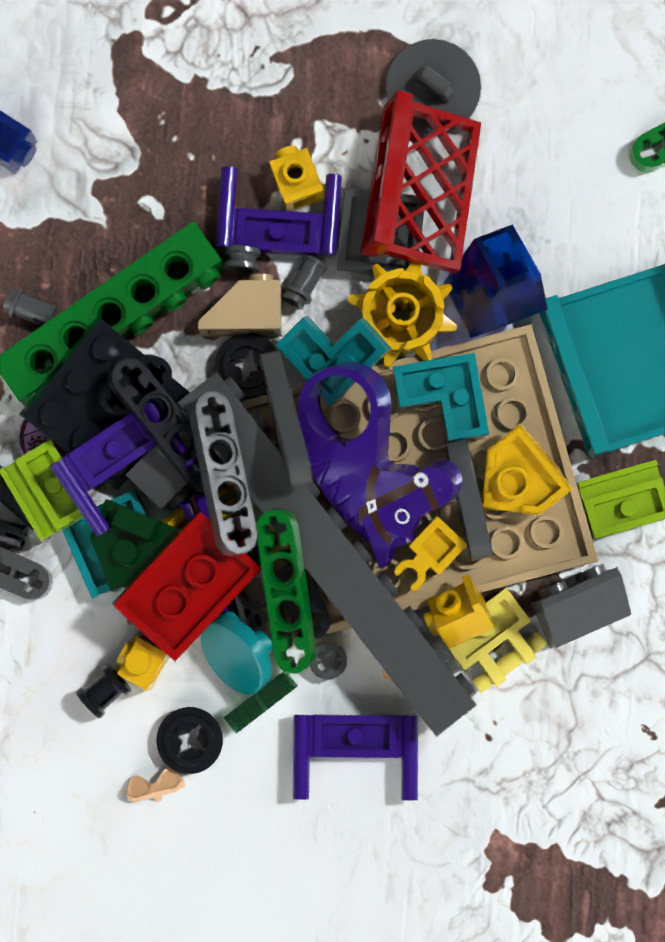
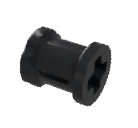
[76,663,132,718]

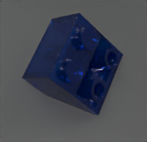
[444,224,548,339]

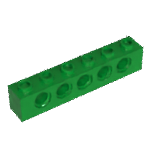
[0,221,224,406]

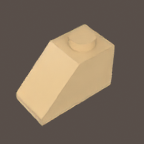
[198,274,282,336]

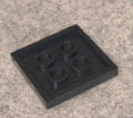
[19,317,190,491]

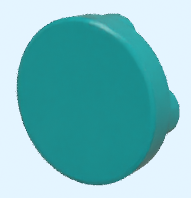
[201,611,273,695]

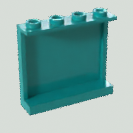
[537,264,665,459]

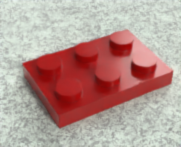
[112,510,262,662]

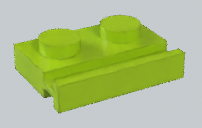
[0,439,84,542]
[576,460,665,540]

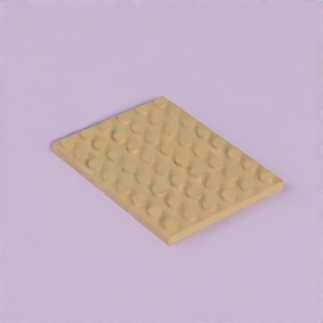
[241,324,598,643]

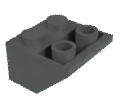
[530,564,632,649]

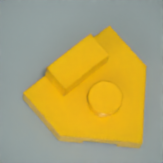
[482,424,574,515]

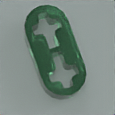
[223,671,298,734]

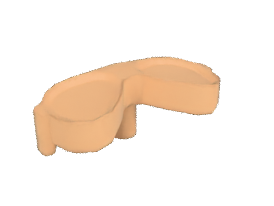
[126,767,185,802]

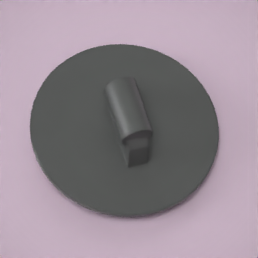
[386,39,481,134]

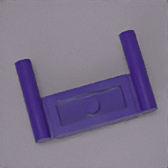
[215,166,342,257]
[50,398,199,536]
[293,714,418,801]

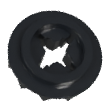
[215,333,276,397]
[156,707,223,774]

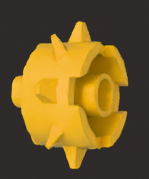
[347,262,457,368]

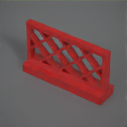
[360,90,482,274]

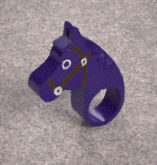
[298,362,463,569]

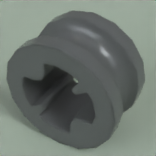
[223,245,261,274]
[310,642,347,680]

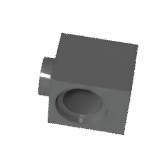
[126,446,192,513]

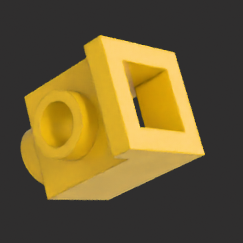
[269,145,324,212]
[423,574,495,649]
[115,634,170,691]

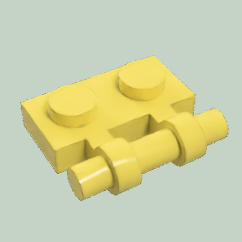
[439,588,547,694]

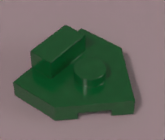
[90,499,181,592]

